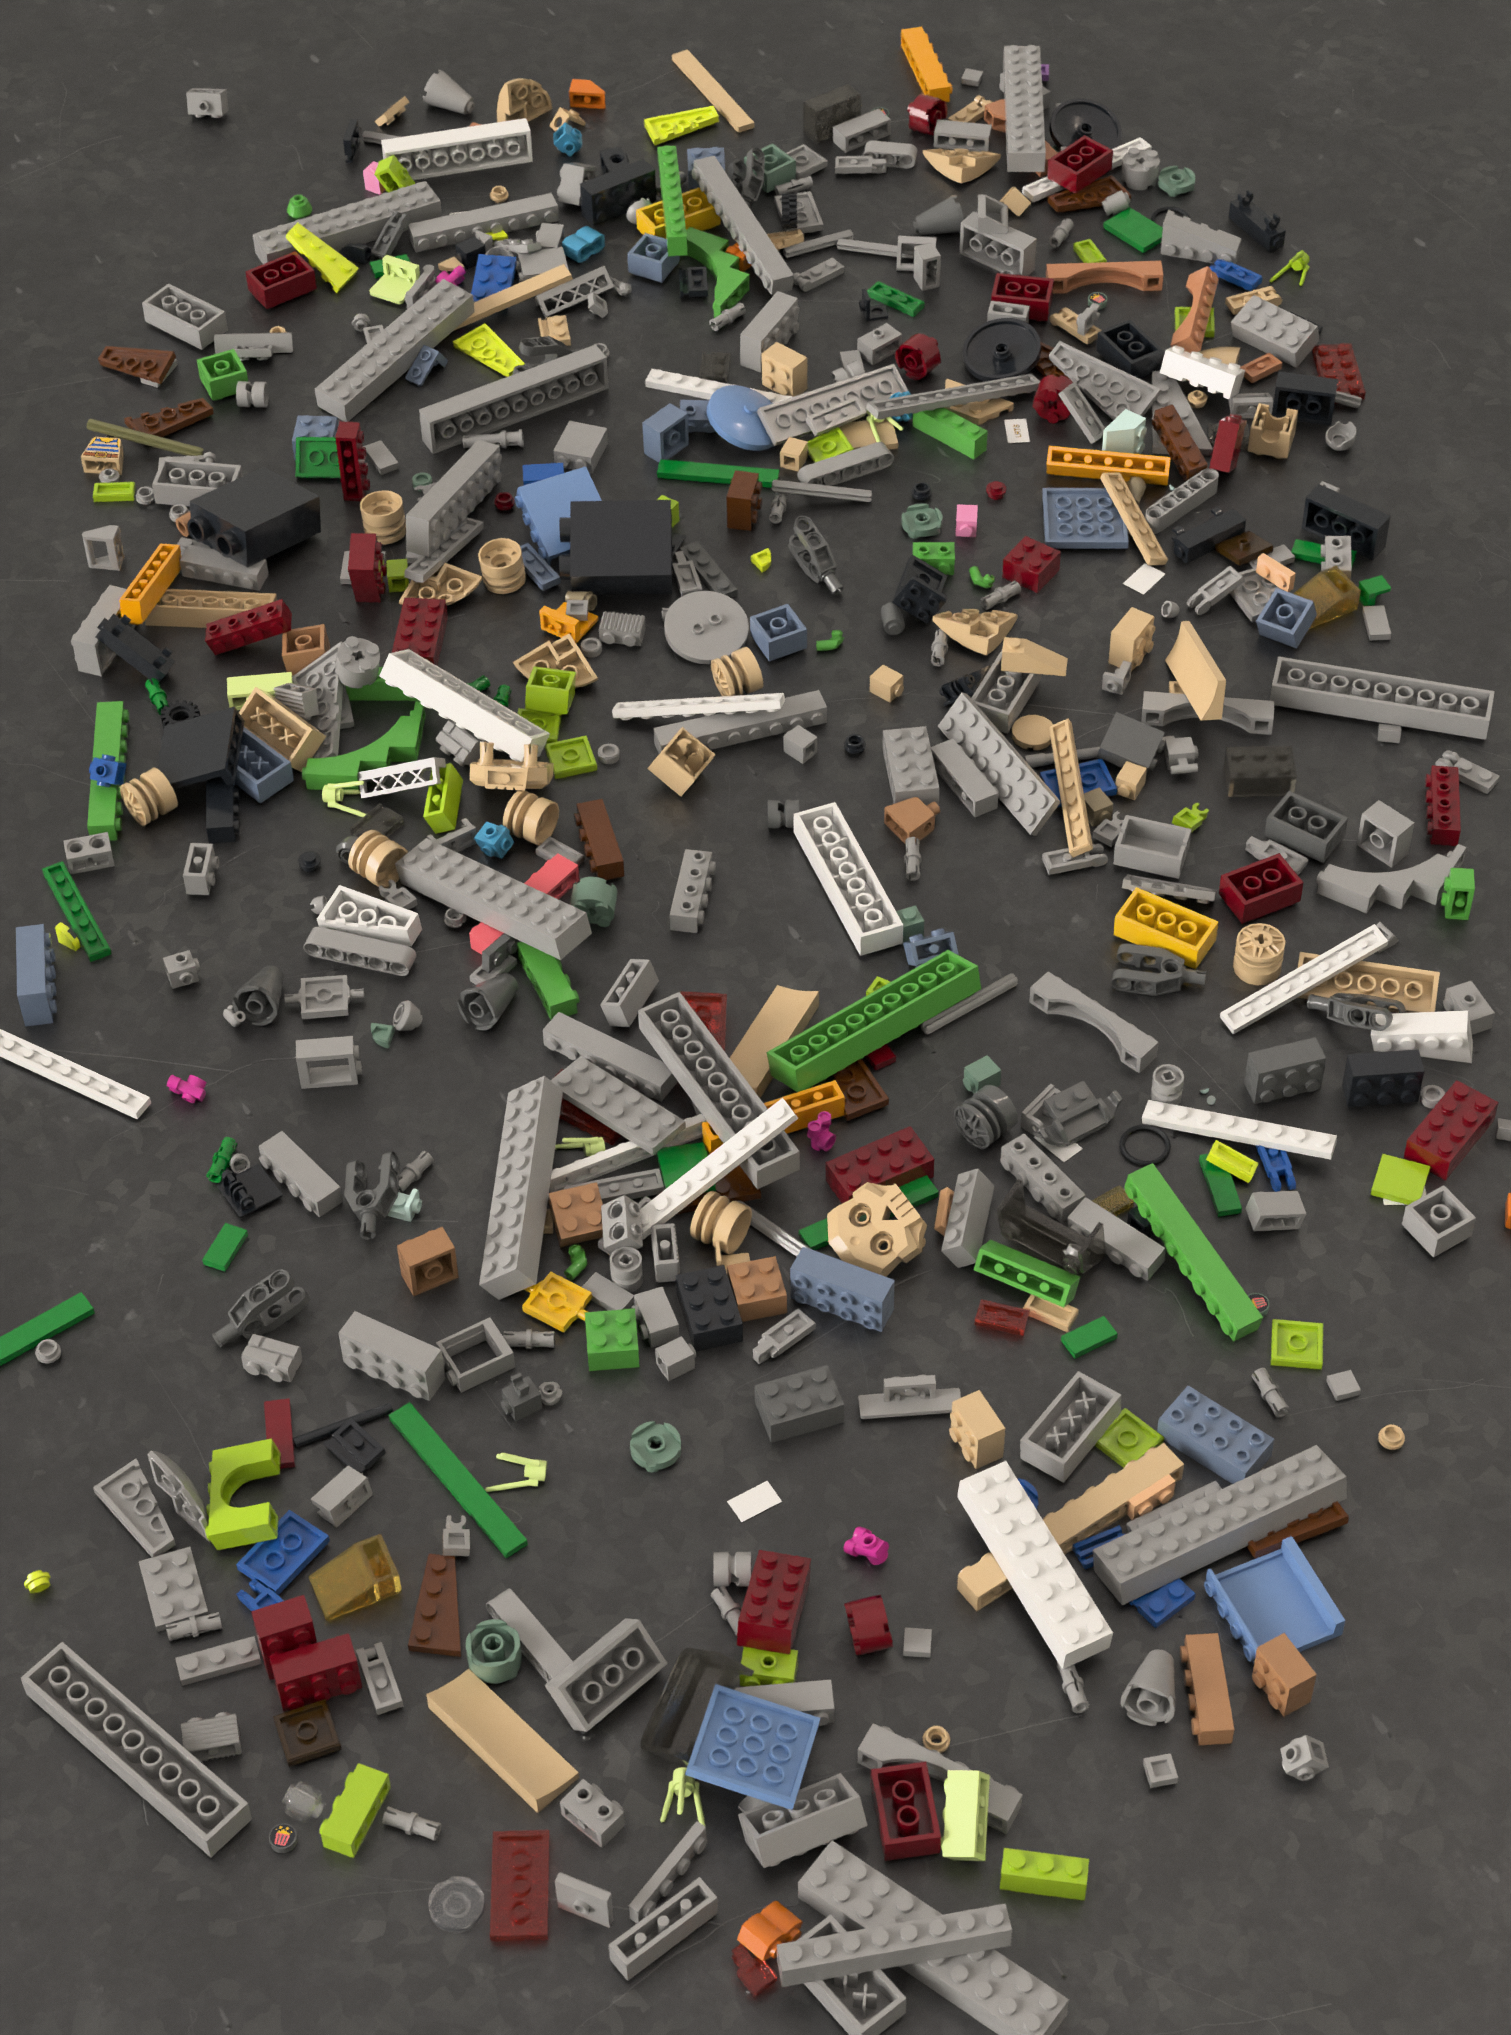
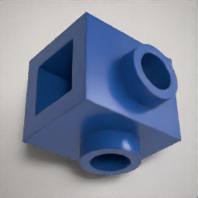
[89,754,127,787]

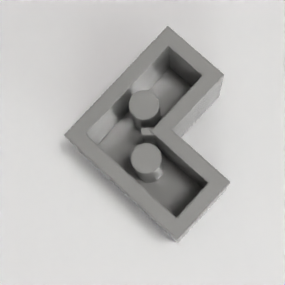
[557,162,597,205]

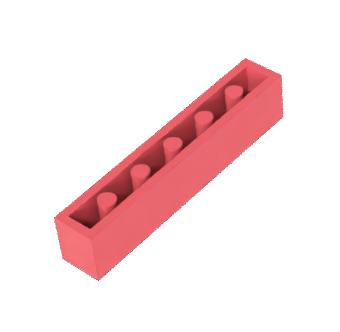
[469,853,579,955]

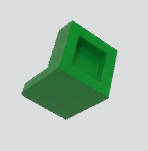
[1357,575,1391,606]

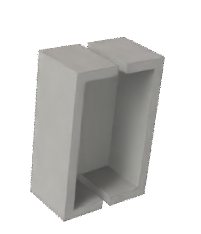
[1113,815,1192,879]

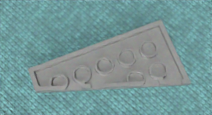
[1049,341,1160,421]
[1152,371,1213,456]
[292,642,344,758]

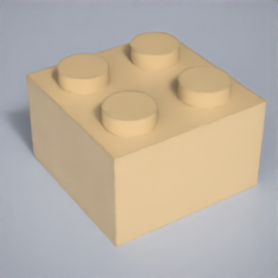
[762,342,807,397]
[1108,607,1155,672]
[949,1390,1005,1469]

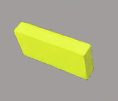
[1206,1140,1259,1183]

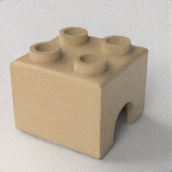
[1248,403,1298,459]
[647,727,716,796]

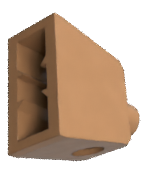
[884,797,940,845]

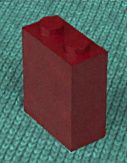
[1209,414,1247,472]

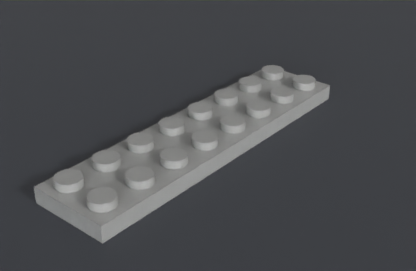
[757,364,908,446]
[938,692,1061,836]

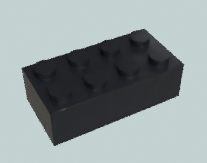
[580,159,657,226]
[1302,484,1391,560]

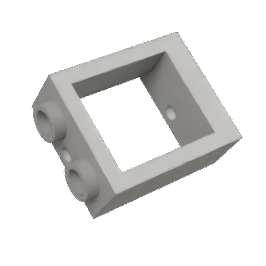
[296,1036,362,1089]
[436,1317,515,1393]

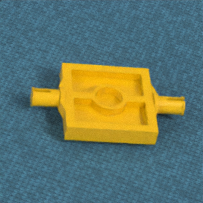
[522,1271,592,1333]

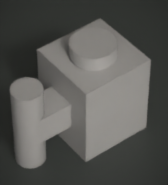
[1164,737,1198,775]

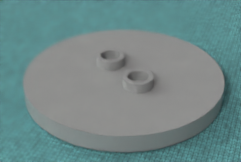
[664,591,749,664]

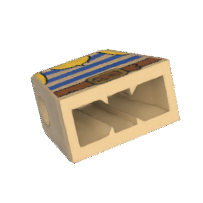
[81,435,124,475]

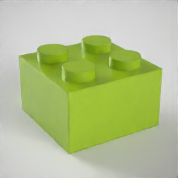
[525,666,576,715]

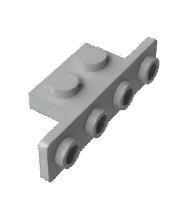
[214,332,293,361]
[858,1375,961,1419]

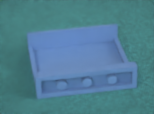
[515,466,602,566]
[1204,1536,1345,1664]

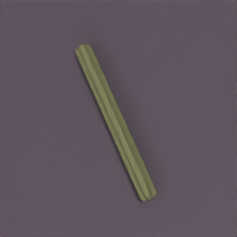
[87,419,203,456]

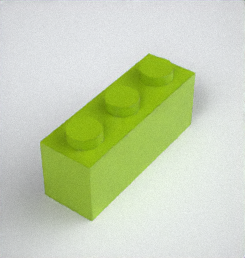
[423,763,463,834]
[320,1763,391,1858]
[1000,1848,1089,1901]

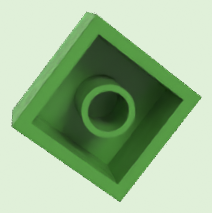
[197,349,248,401]
[585,1308,640,1371]

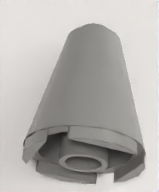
[423,70,475,114]
[1121,1650,1176,1726]

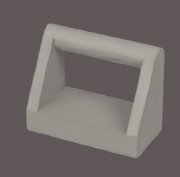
[977,195,1008,234]
[896,236,936,271]
[1228,393,1273,418]
[82,525,125,571]

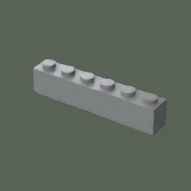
[543,1012,677,1102]

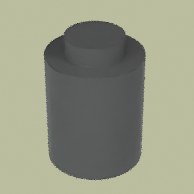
[881,602,905,635]

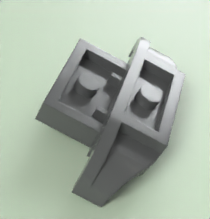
[1038,1080,1123,1146]

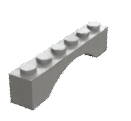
[1141,691,1274,735]
[1029,972,1158,1073]
[857,1723,1022,1835]

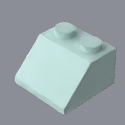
[1102,409,1147,454]

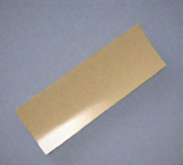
[145,589,277,628]
[1165,621,1226,720]
[1297,952,1440,1013]
[730,985,819,1098]
[426,1669,579,1813]

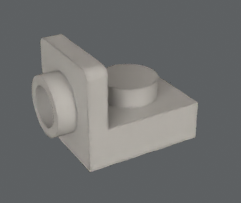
[1102,661,1132,695]

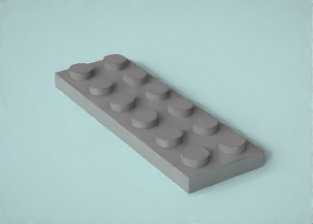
[550,1056,686,1155]

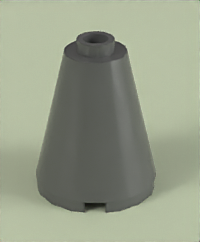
[913,194,964,235]
[232,965,284,1026]
[457,973,518,1030]

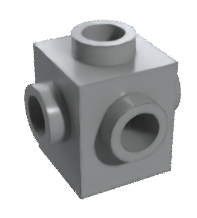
[163,950,201,989]
[1280,1735,1329,1781]

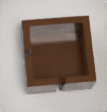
[726,470,763,531]

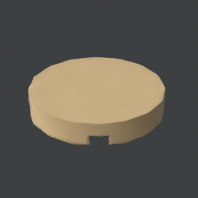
[1012,715,1053,750]

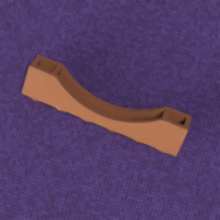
[984,99,1058,177]
[1046,261,1163,294]
[1170,266,1218,353]

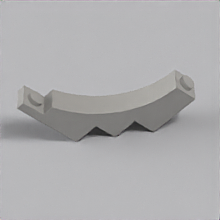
[1316,844,1466,914]

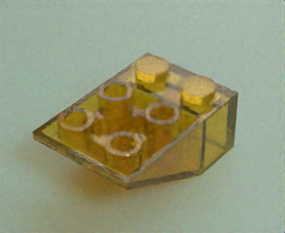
[1293,566,1361,629]
[309,1534,402,1621]

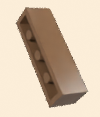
[1180,1633,1234,1745]

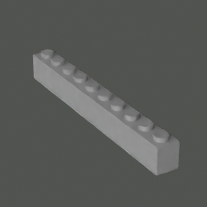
[691,156,794,295]

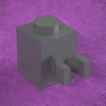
[500,1372,542,1422]

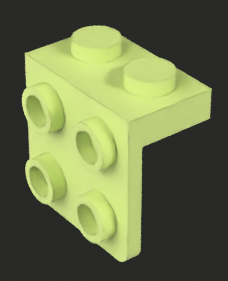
[370,255,420,304]

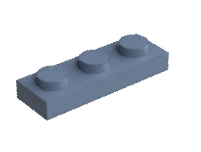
[520,543,561,591]

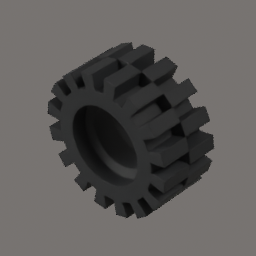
[782,193,797,228]
[161,700,200,730]

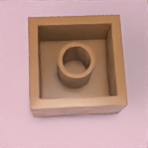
[282,624,330,676]
[548,1182,603,1247]
[397,1227,459,1296]
[727,1256,787,1322]
[1252,1633,1317,1717]

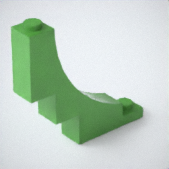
[686,227,750,318]
[302,701,426,790]

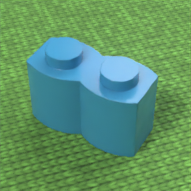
[562,226,605,263]

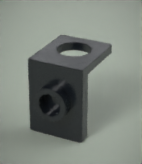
[859,289,889,321]

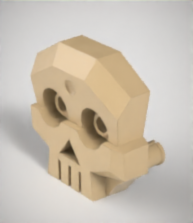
[470,742,554,791]
[827,1182,927,1277]

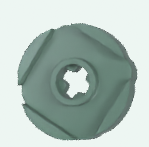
[1158,166,1195,197]
[902,503,943,539]
[630,1421,681,1472]

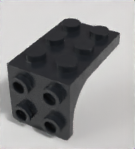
[892,554,947,624]

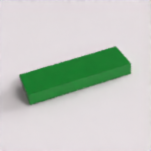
[867,281,925,317]
[1291,539,1357,568]
[1199,1154,1242,1217]

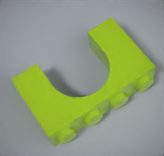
[205,1439,281,1550]

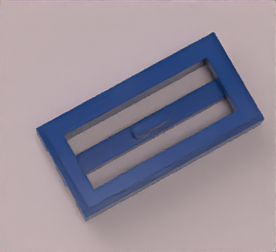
[1072,1525,1125,1570]

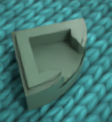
[371,1023,395,1048]

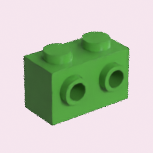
[913,542,955,575]
[1441,868,1475,920]

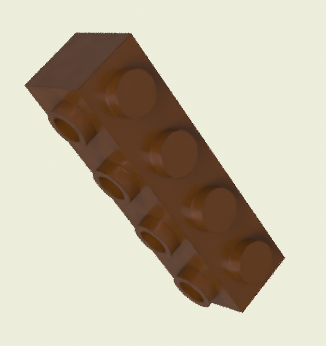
[1152,404,1208,482]
[574,799,624,880]

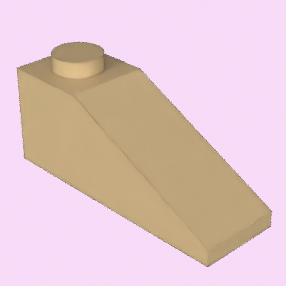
[1001,637,1068,676]

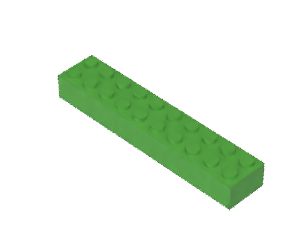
[766,950,981,1092]

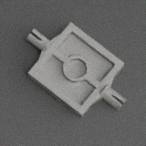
[284,975,365,1019]

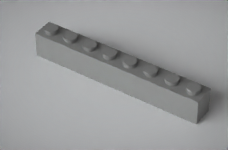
[408,193,559,253]
[654,690,827,754]
[777,1903,1012,1987]

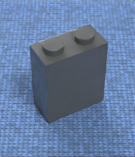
[1097,712,1166,775]

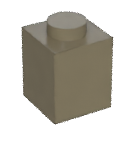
[1084,787,1113,827]

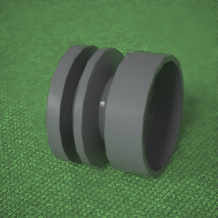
[954,1085,1018,1149]

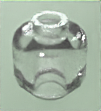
[281,1781,325,1823]

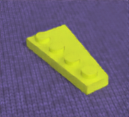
[644,106,719,146]
[286,222,359,294]
[453,323,525,377]

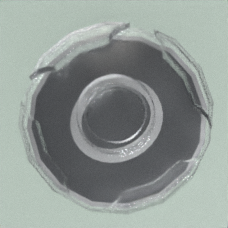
[428,1876,485,1933]

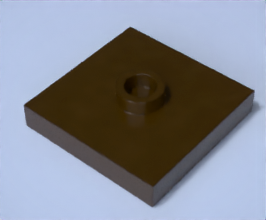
[1215,531,1274,566]
[273,1699,342,1767]

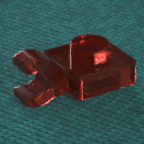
[731,1944,778,1997]

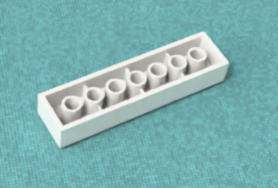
[381,118,533,180]
[380,649,550,762]
[794,802,903,956]
[957,1461,1113,1669]

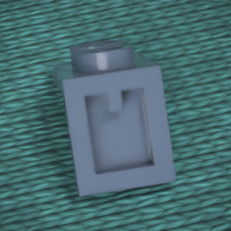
[405,345,448,386]

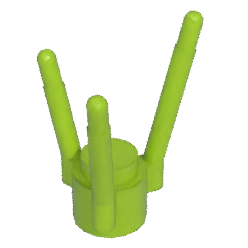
[1269,250,1310,286]

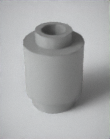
[1102,190,1131,216]

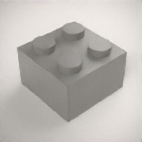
[1357,800,1414,868]
[1402,1185,1476,1257]

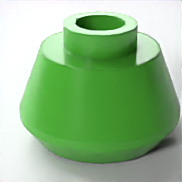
[287,195,312,219]

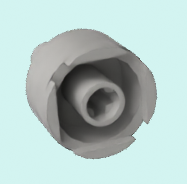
[1121,147,1160,190]
[335,636,380,688]

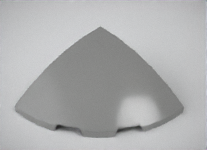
[148,1450,211,1543]

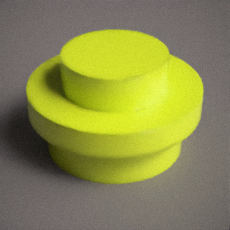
[24,1570,51,1594]

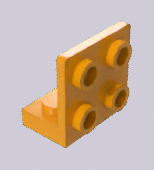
[539,602,598,643]

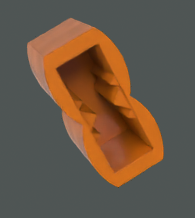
[737,1901,803,1961]

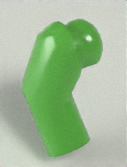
[969,566,995,589]
[816,630,844,651]
[564,1244,587,1280]

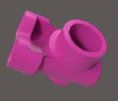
[435,265,466,286]
[167,1075,207,1104]
[807,1111,836,1152]
[844,1526,889,1565]

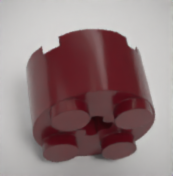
[907,94,947,135]
[895,333,941,380]
[1033,375,1073,423]
[844,1594,893,1656]

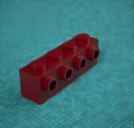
[335,421,370,501]
[205,599,292,655]
[1425,765,1461,846]

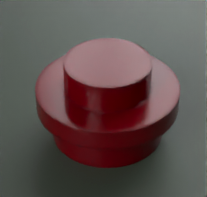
[986,481,1007,500]
[494,492,515,511]

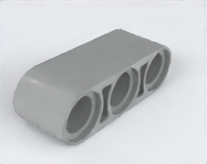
[863,141,918,168]

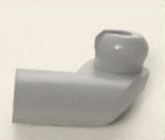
[223,1005,246,1027]

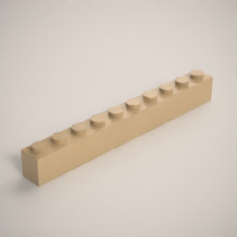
[957,1443,1184,1611]

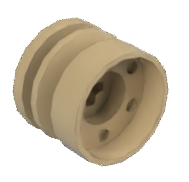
[360,490,406,545]
[478,538,526,594]
[711,647,763,696]
[120,768,178,826]
[503,790,559,846]
[348,830,408,889]
[1233,923,1286,985]
[690,1191,752,1254]

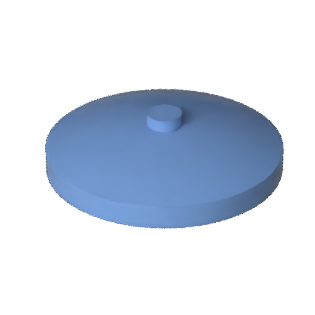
[706,385,774,451]

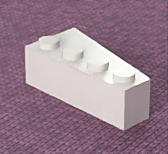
[1160,346,1245,399]
[317,885,422,946]
[1371,1011,1473,1063]

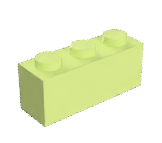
[227,672,293,710]
[941,1770,990,1861]

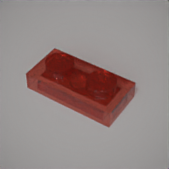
[975,1299,1030,1336]

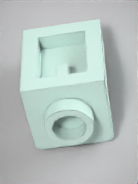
[387,1189,422,1222]

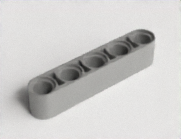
[797,442,894,486]
[1145,468,1219,534]
[304,927,417,976]
[486,1589,573,1683]

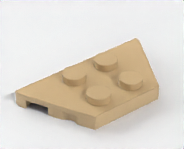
[944,379,1014,425]

